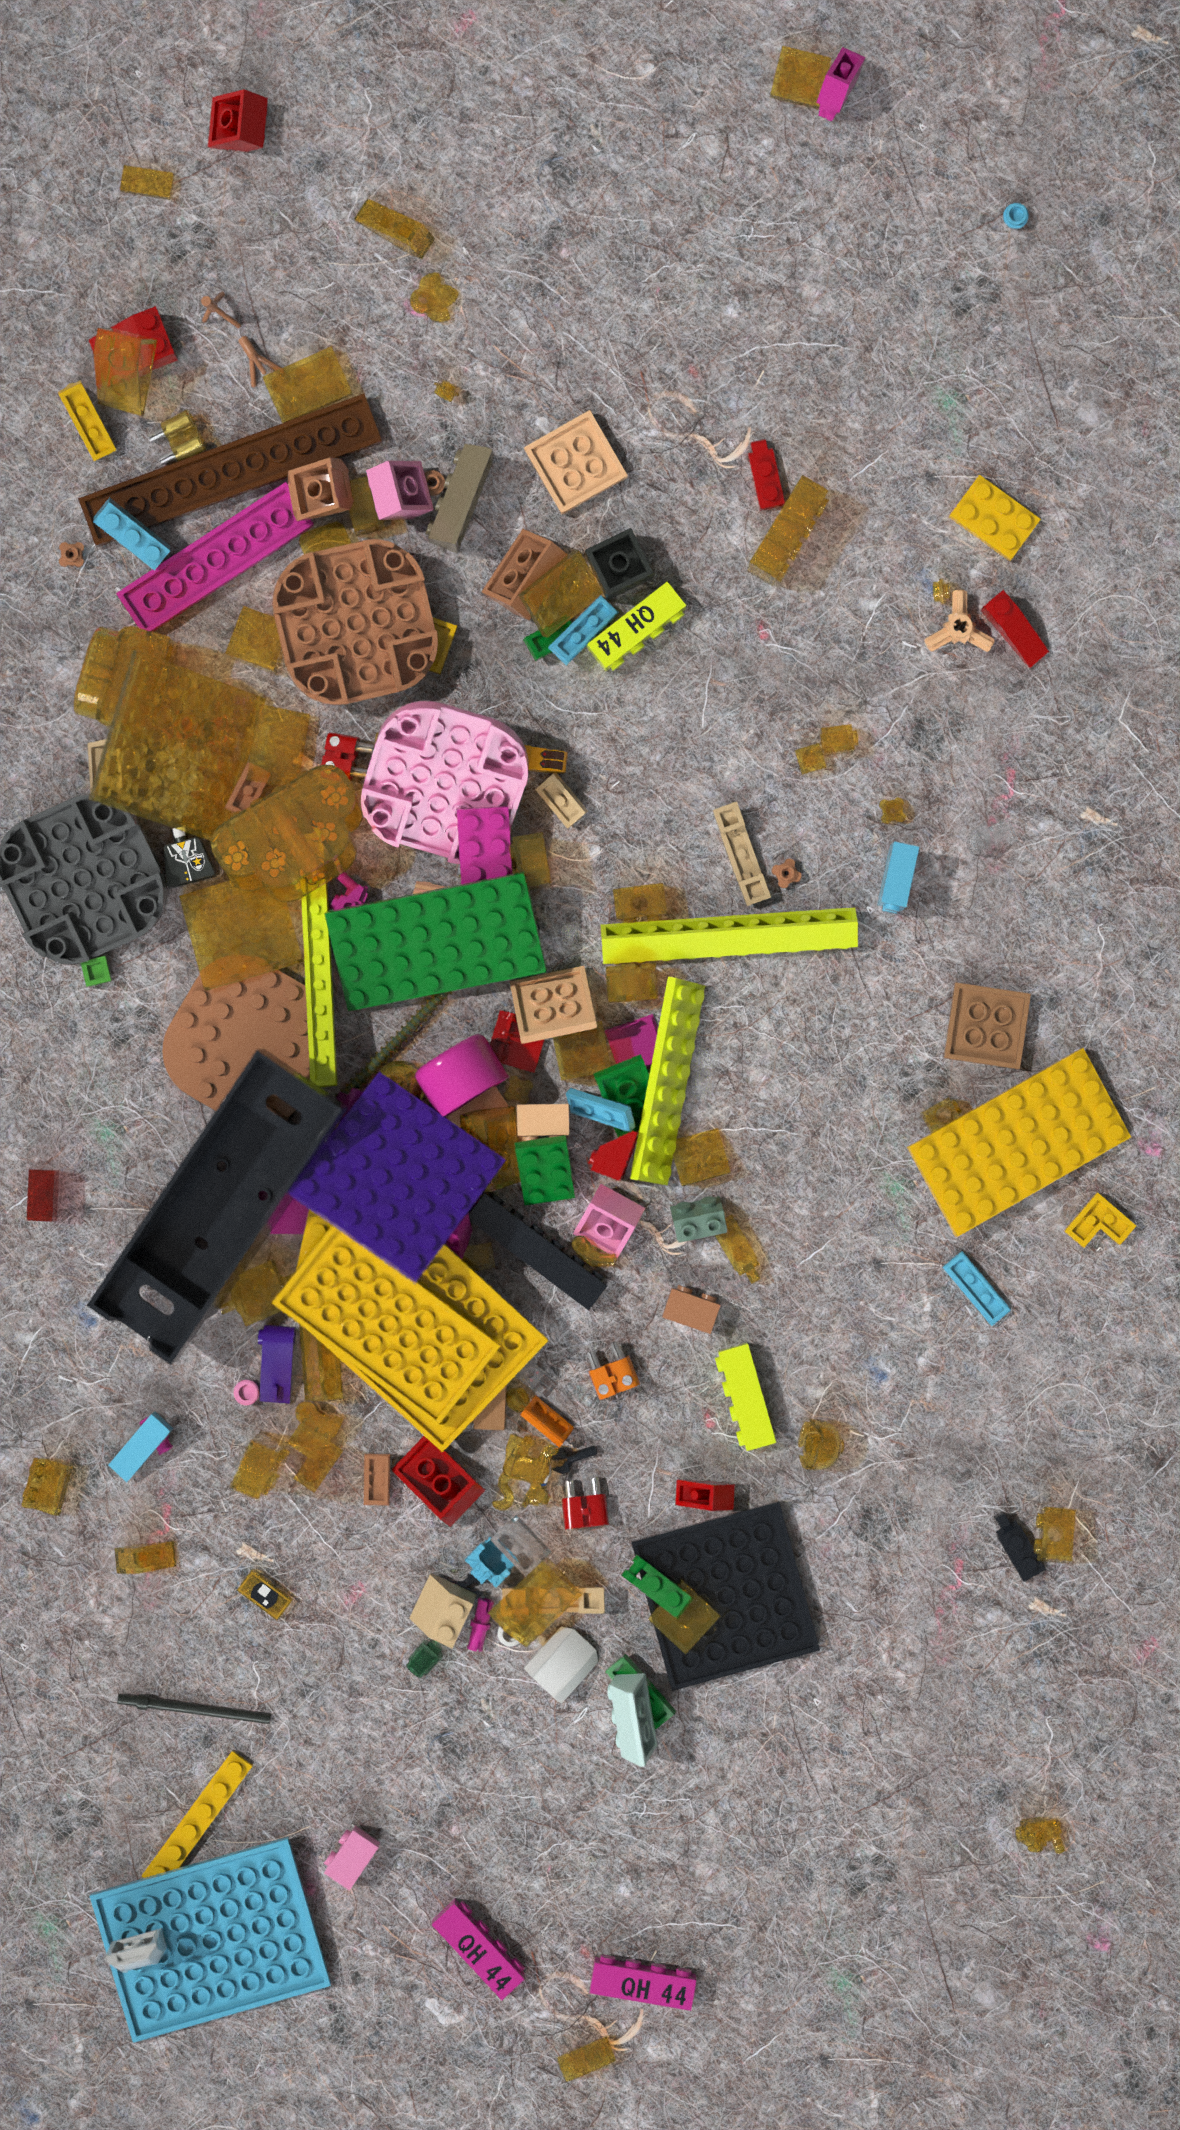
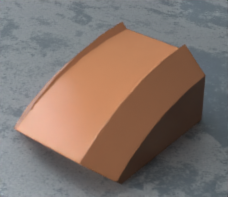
[288,458,354,521]

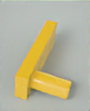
[58,380,116,461]

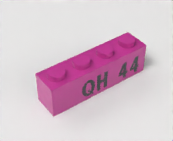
[432,1898,525,2001]
[590,1955,696,2011]

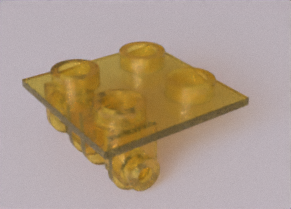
[673,1128,731,1186]

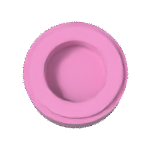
[234,1379,260,1405]

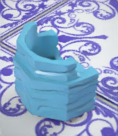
[465,1536,517,1588]

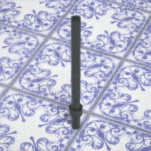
[117,1694,271,1724]

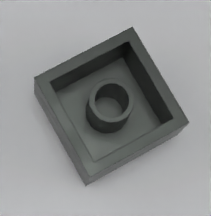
[585,528,654,601]

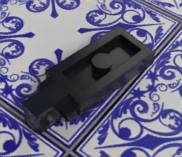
[994,1511,1046,1582]

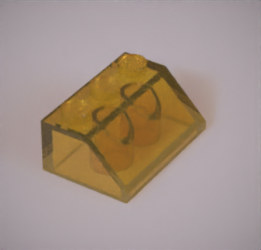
[460,1106,521,1192]
[488,1557,583,1647]

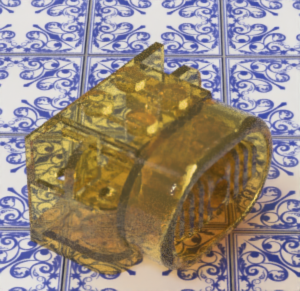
[73,626,178,743]

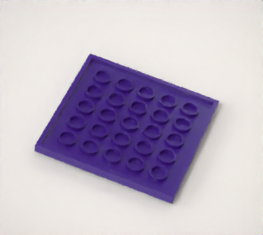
[288,1072,506,1284]

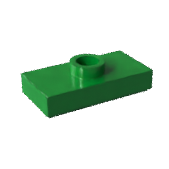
[523,615,572,662]

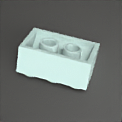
[608,1673,657,1766]

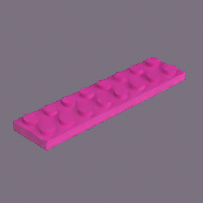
[116,482,314,637]

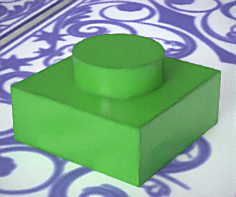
[81,956,112,987]

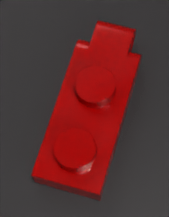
[748,439,785,511]

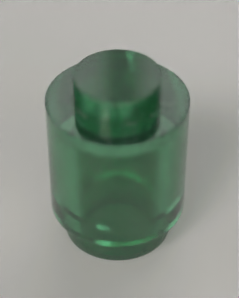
[406,1639,443,1678]

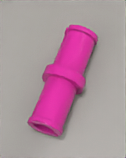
[467,1597,494,1652]

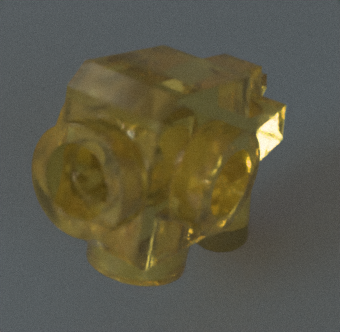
[1015,1817,1065,1854]

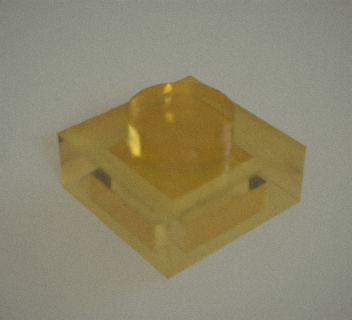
[794,743,826,775]

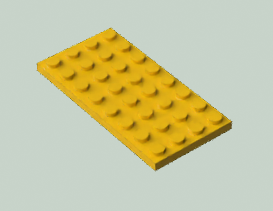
[907,1048,1131,1237]
[272,1226,500,1427]

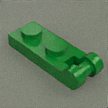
[621,1554,694,1619]

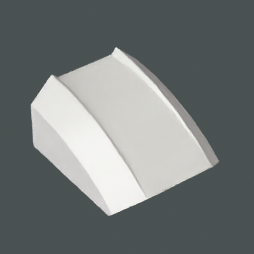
[524,1626,598,1704]
[105,1928,167,1973]

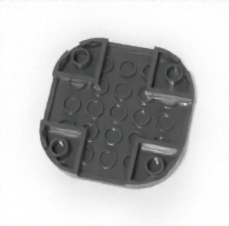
[0,793,168,964]

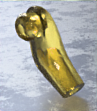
[572,1235,617,1267]

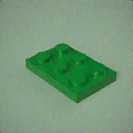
[593,1054,649,1138]
[515,1135,575,1205]

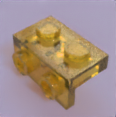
[21,1457,73,1516]

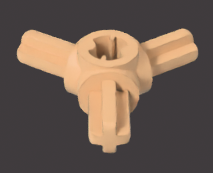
[924,590,995,652]

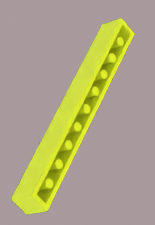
[600,907,858,964]

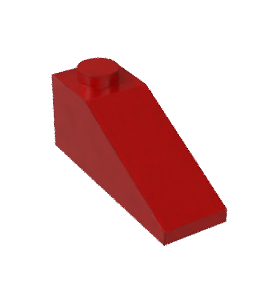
[980,590,1049,669]

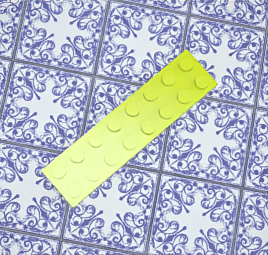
[630,977,705,1186]

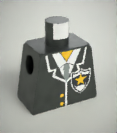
[164,826,217,889]

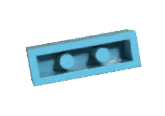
[93,497,170,570]

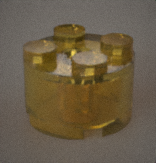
[605,963,658,1003]

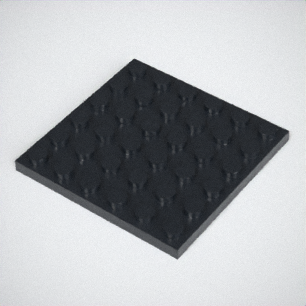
[631,1501,820,1691]

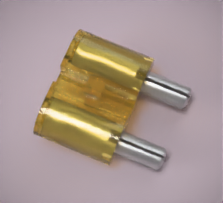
[148,409,207,465]

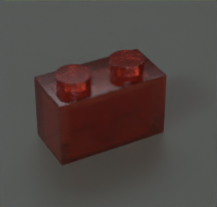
[26,1169,59,1222]

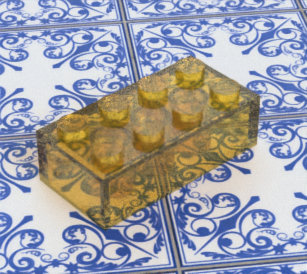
[747,475,829,586]
[230,1431,290,1500]

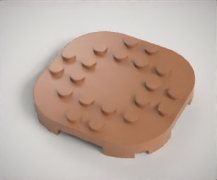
[272,539,438,705]
[162,955,336,1118]

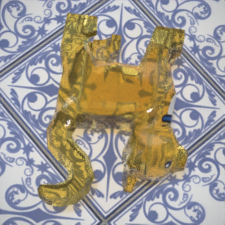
[492,1433,560,1511]

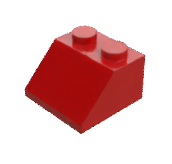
[208,89,268,152]
[588,1131,639,1181]

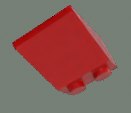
[88,306,178,388]
[392,1436,485,1527]

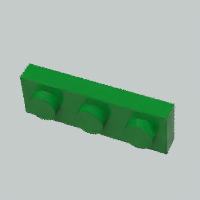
[605,1653,676,1729]

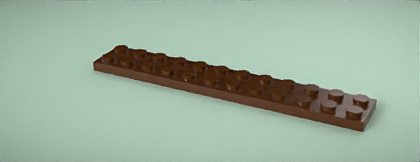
[78,393,382,547]

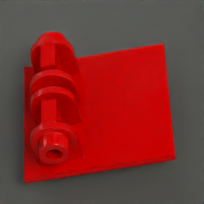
[490,1010,544,1073]

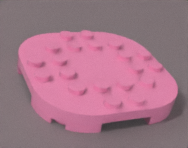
[361,701,529,864]

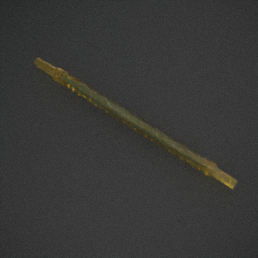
[335,991,453,1097]

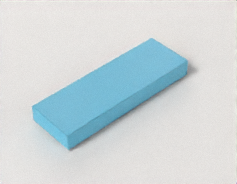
[549,595,619,666]
[566,1088,635,1132]
[942,1251,1011,1326]
[108,1411,174,1483]

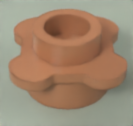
[59,542,84,567]
[772,858,801,888]

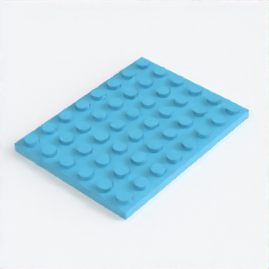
[90,1837,331,2043]

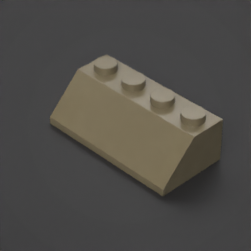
[426,444,494,554]

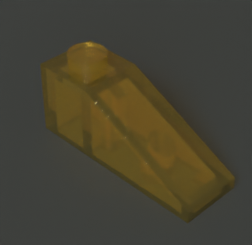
[354,198,435,260]

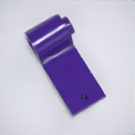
[258,1325,296,1404]

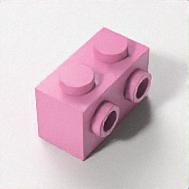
[324,1826,380,1891]

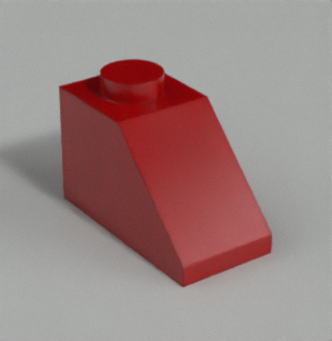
[675,1479,735,1511]

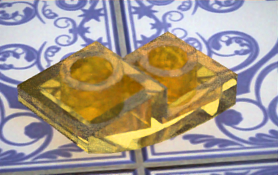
[556,2036,616,2082]

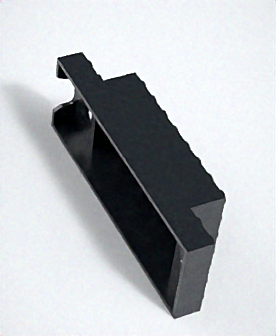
[86,1048,348,1365]

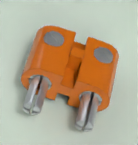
[587,1341,640,1400]

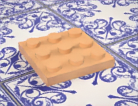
[524,410,628,515]
[510,966,597,1044]

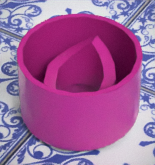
[415,1034,509,1117]

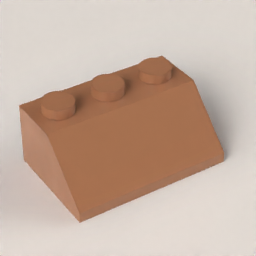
[482,529,570,621]

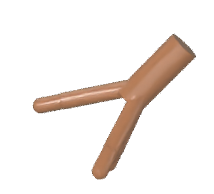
[201,291,241,328]
[238,336,285,387]

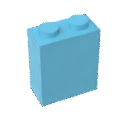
[877,841,919,914]

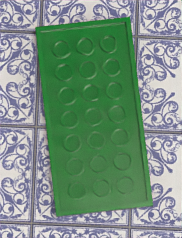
[324,872,547,1011]

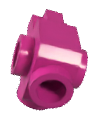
[330,871,368,910]

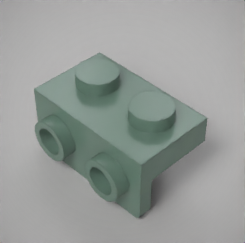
[670,1196,727,1243]

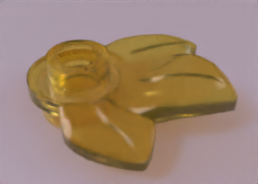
[410,272,459,322]

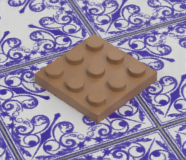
[943,982,1031,1070]

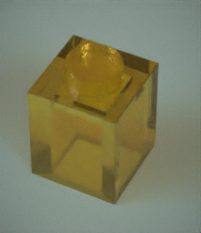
[819,724,858,756]

